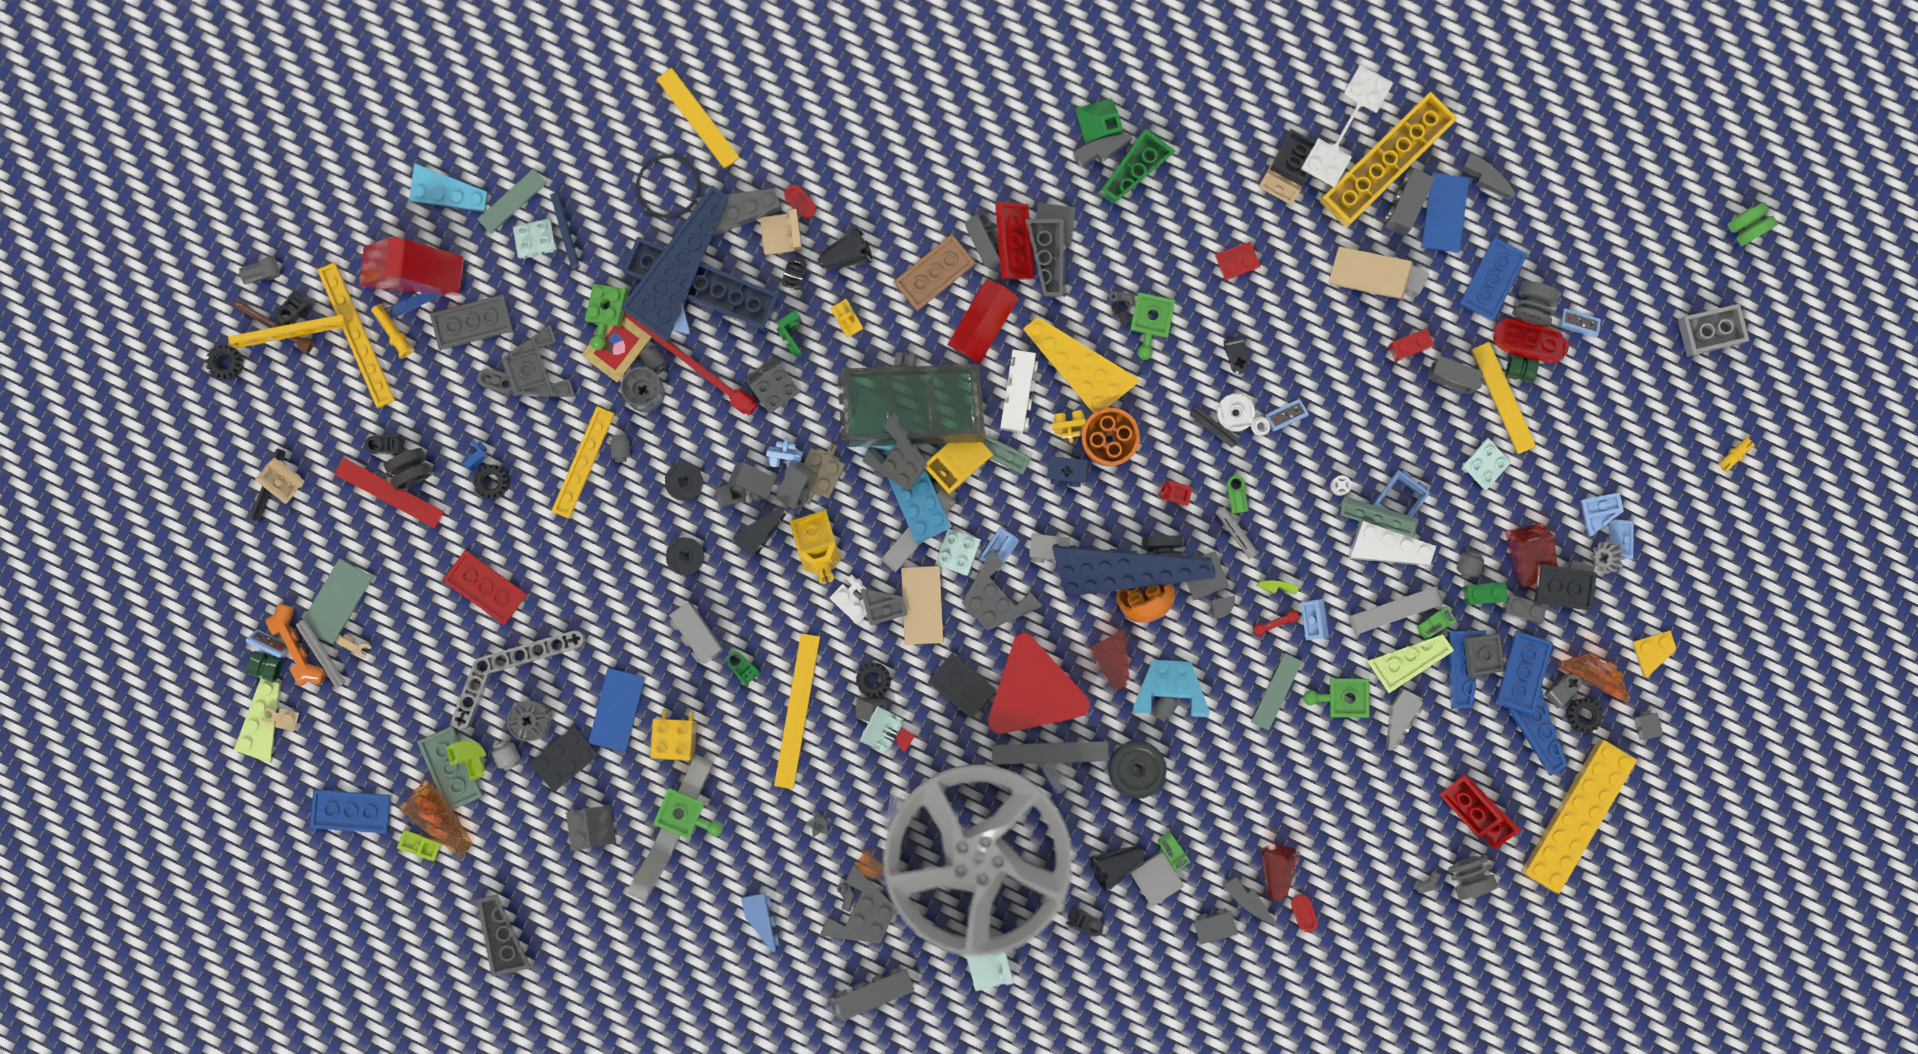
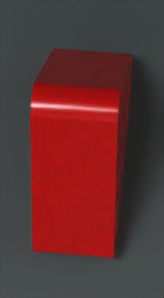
[359,237,464,296]
[988,633,1090,734]

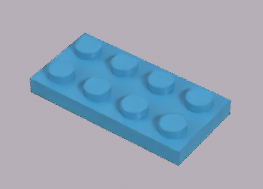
[888,469,952,544]

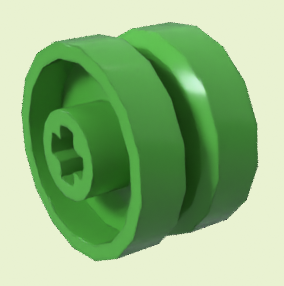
[1727,202,1778,247]

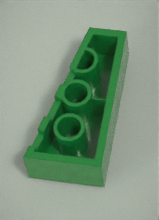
[1098,129,1176,204]

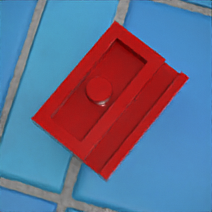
[1215,241,1261,281]

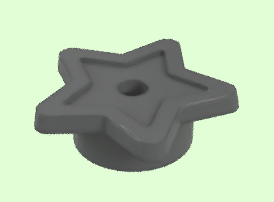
[806,812,831,837]

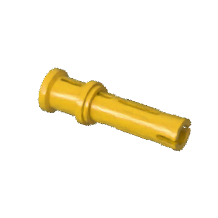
[371,304,415,359]

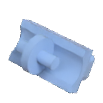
[766,437,803,467]

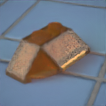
[1555,652,1630,702]

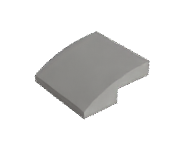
[1131,851,1184,907]

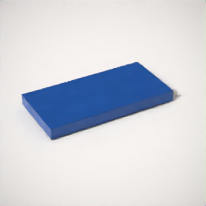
[1421,172,1469,253]
[1459,237,1528,322]
[1495,631,1553,716]
[588,668,646,752]
[310,789,391,834]

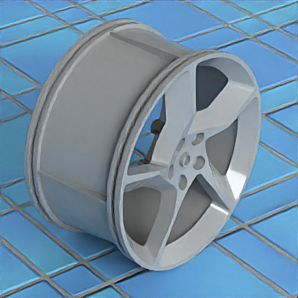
[884,764,1072,956]

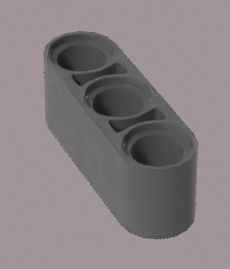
[965,212,1000,269]

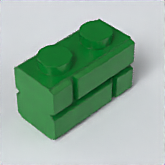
[1463,582,1507,605]

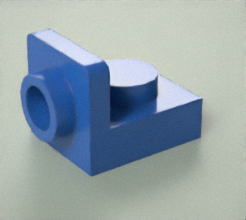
[463,440,488,471]

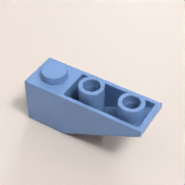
[741,892,779,952]

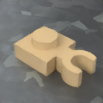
[262,707,299,731]

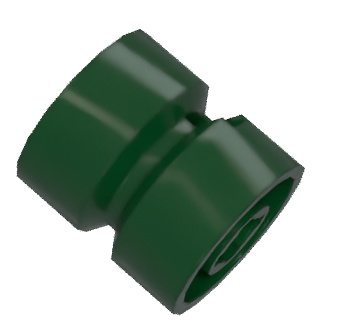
[1505,354,1539,384]
[247,651,283,682]

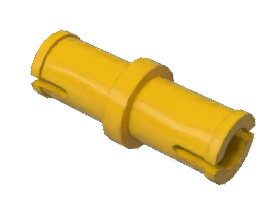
[1718,437,1755,473]

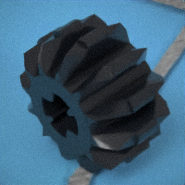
[782,257,807,290]

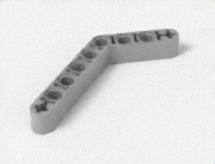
[452,631,586,729]
[627,754,714,902]

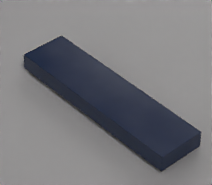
[550,193,580,270]

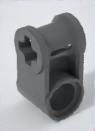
[1544,674,1582,709]

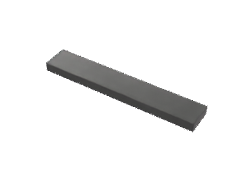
[992,741,1109,765]

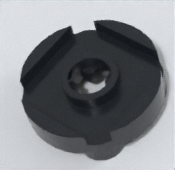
[665,463,704,501]
[666,537,705,576]

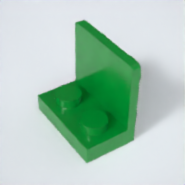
[776,310,803,359]

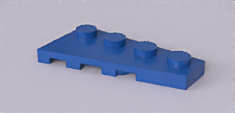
[1447,630,1487,709]
[1509,690,1568,776]

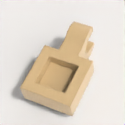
[335,634,371,658]

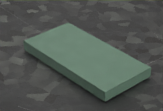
[303,559,373,644]
[417,726,483,812]

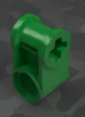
[726,651,761,687]

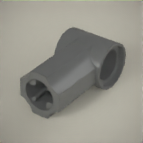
[239,257,280,285]

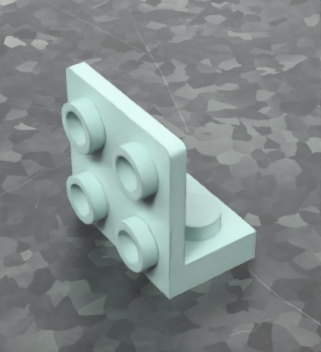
[966,952,1013,991]

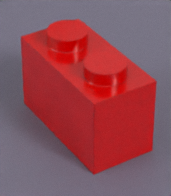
[1388,328,1434,363]

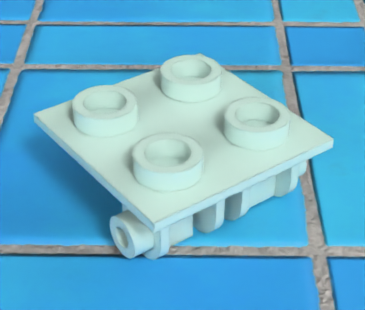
[513,218,557,259]
[1461,438,1511,491]
[935,529,981,576]
[860,706,903,754]

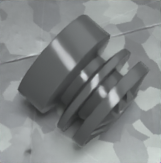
[1512,281,1561,326]
[620,367,665,413]
[507,701,552,741]
[1448,855,1498,900]

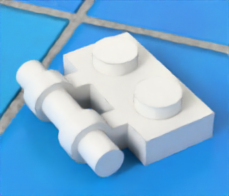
[830,575,868,625]

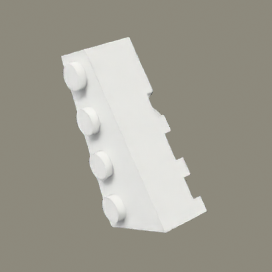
[1000,350,1038,433]
[1347,521,1436,566]

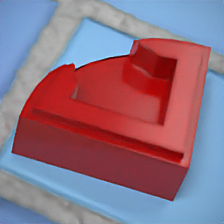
[896,727,915,752]

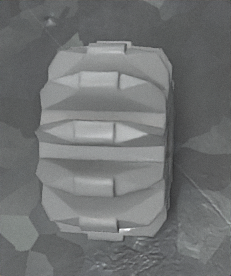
[1590,541,1626,574]

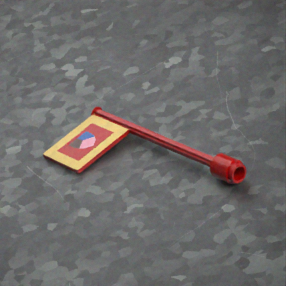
[582,311,758,416]

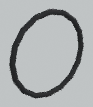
[636,154,700,218]

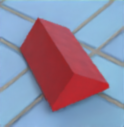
[947,279,1019,365]
[1439,774,1521,850]

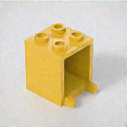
[650,710,697,760]

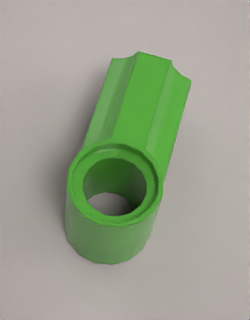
[1226,475,1248,514]

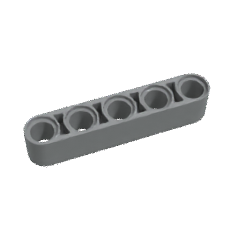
[881,489,956,573]
[1349,586,1444,635]

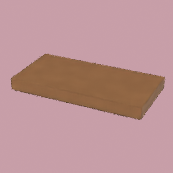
[893,234,976,312]

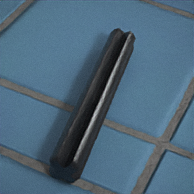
[250,448,286,521]

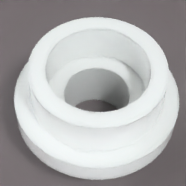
[1251,417,1270,436]

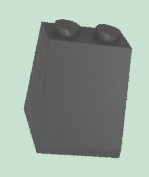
[566,805,616,851]

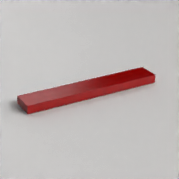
[334,458,445,529]

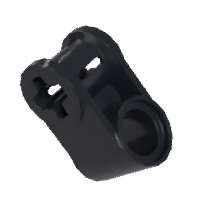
[276,291,311,326]
[1223,336,1249,374]
[365,434,403,455]
[1065,906,1104,936]

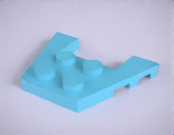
[1133,660,1209,717]

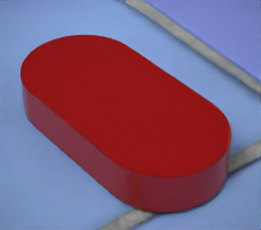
[784,185,816,219]
[1291,894,1318,932]

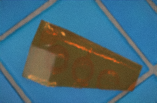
[398,781,473,859]

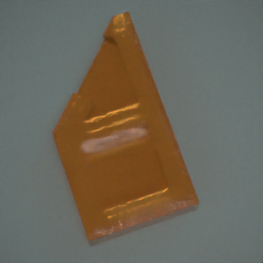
[854,851,885,878]

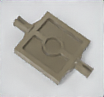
[803,443,846,505]

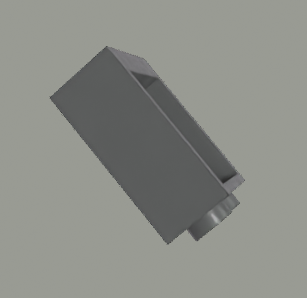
[1426,356,1484,395]

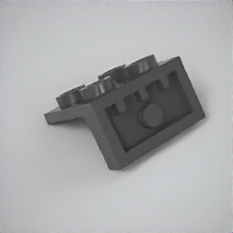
[744,357,800,413]

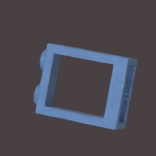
[1372,470,1430,517]

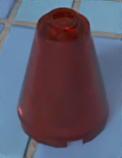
[1261,846,1300,901]

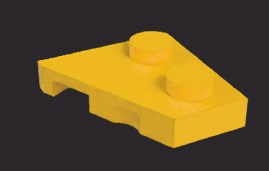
[1632,631,1676,677]

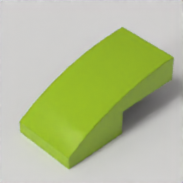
[1256,581,1299,595]
[397,829,441,861]

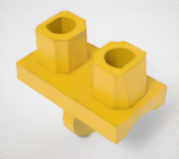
[830,299,863,338]
[1051,410,1086,443]

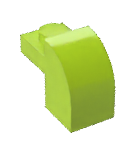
[446,741,486,781]

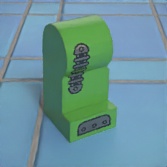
[1416,607,1456,640]
[1157,832,1190,871]

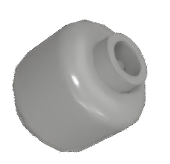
[492,740,520,771]

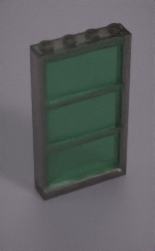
[837,364,985,447]

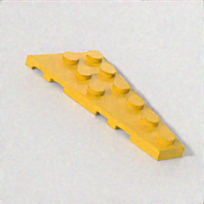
[1023,317,1141,413]

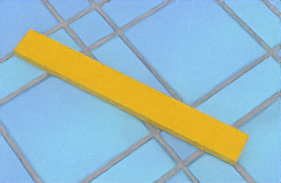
[317,262,396,408]
[774,634,820,789]

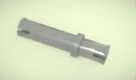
[1216,506,1259,559]

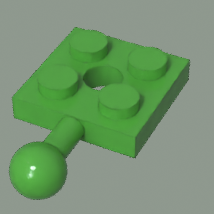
[584,284,629,350]
[1130,292,1175,360]
[1303,679,1369,718]
[653,788,723,839]

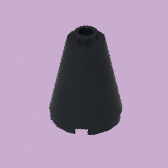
[818,227,873,271]
[1089,846,1145,892]

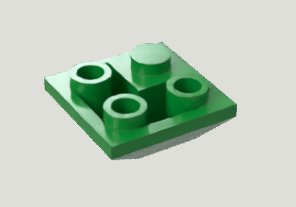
[1075,98,1123,145]

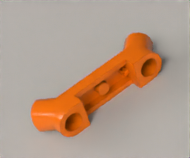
[265,603,326,686]

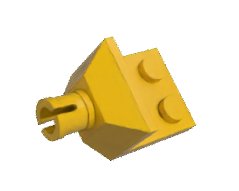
[789,510,841,584]

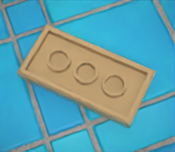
[1328,247,1413,299]
[901,566,943,645]

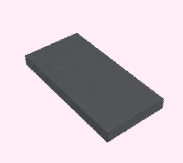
[430,294,514,351]

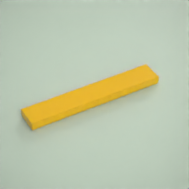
[657,68,740,169]
[228,314,348,348]
[1471,342,1536,455]
[552,406,615,519]

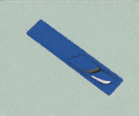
[373,293,442,326]

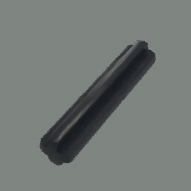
[1190,407,1239,448]

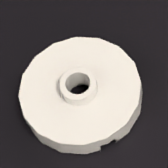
[1217,394,1255,432]

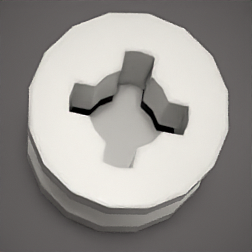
[1330,476,1352,496]

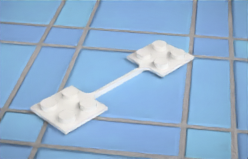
[1301,64,1393,188]

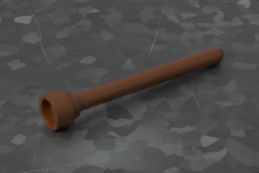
[233,300,315,354]

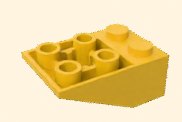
[926,426,994,494]

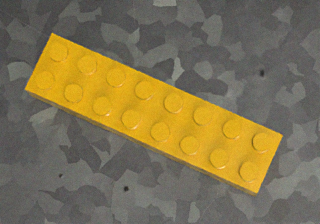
[1320,92,1458,228]
[1521,740,1637,894]

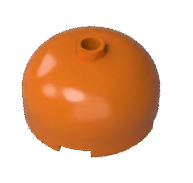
[1081,408,1140,466]
[1116,584,1175,623]

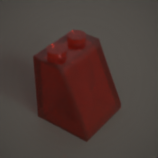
[1505,523,1558,587]
[1088,629,1130,691]

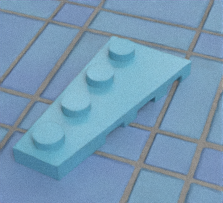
[409,163,488,212]

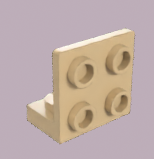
[1259,151,1302,205]
[760,209,802,255]

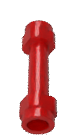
[1252,609,1299,637]

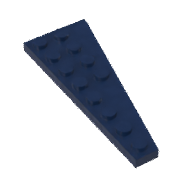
[621,185,728,342]
[1052,544,1216,597]

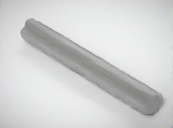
[296,619,345,688]

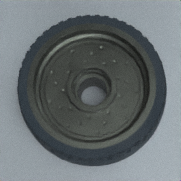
[1108,741,1167,799]

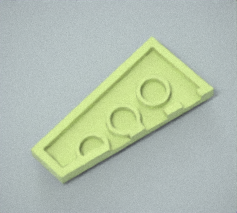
[1367,635,1454,693]
[234,677,281,763]

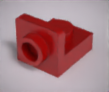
[1160,481,1193,506]

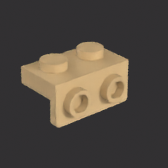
[255,458,304,504]

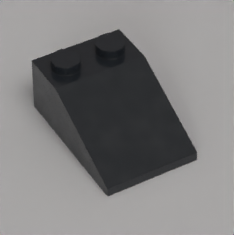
[733,507,788,559]

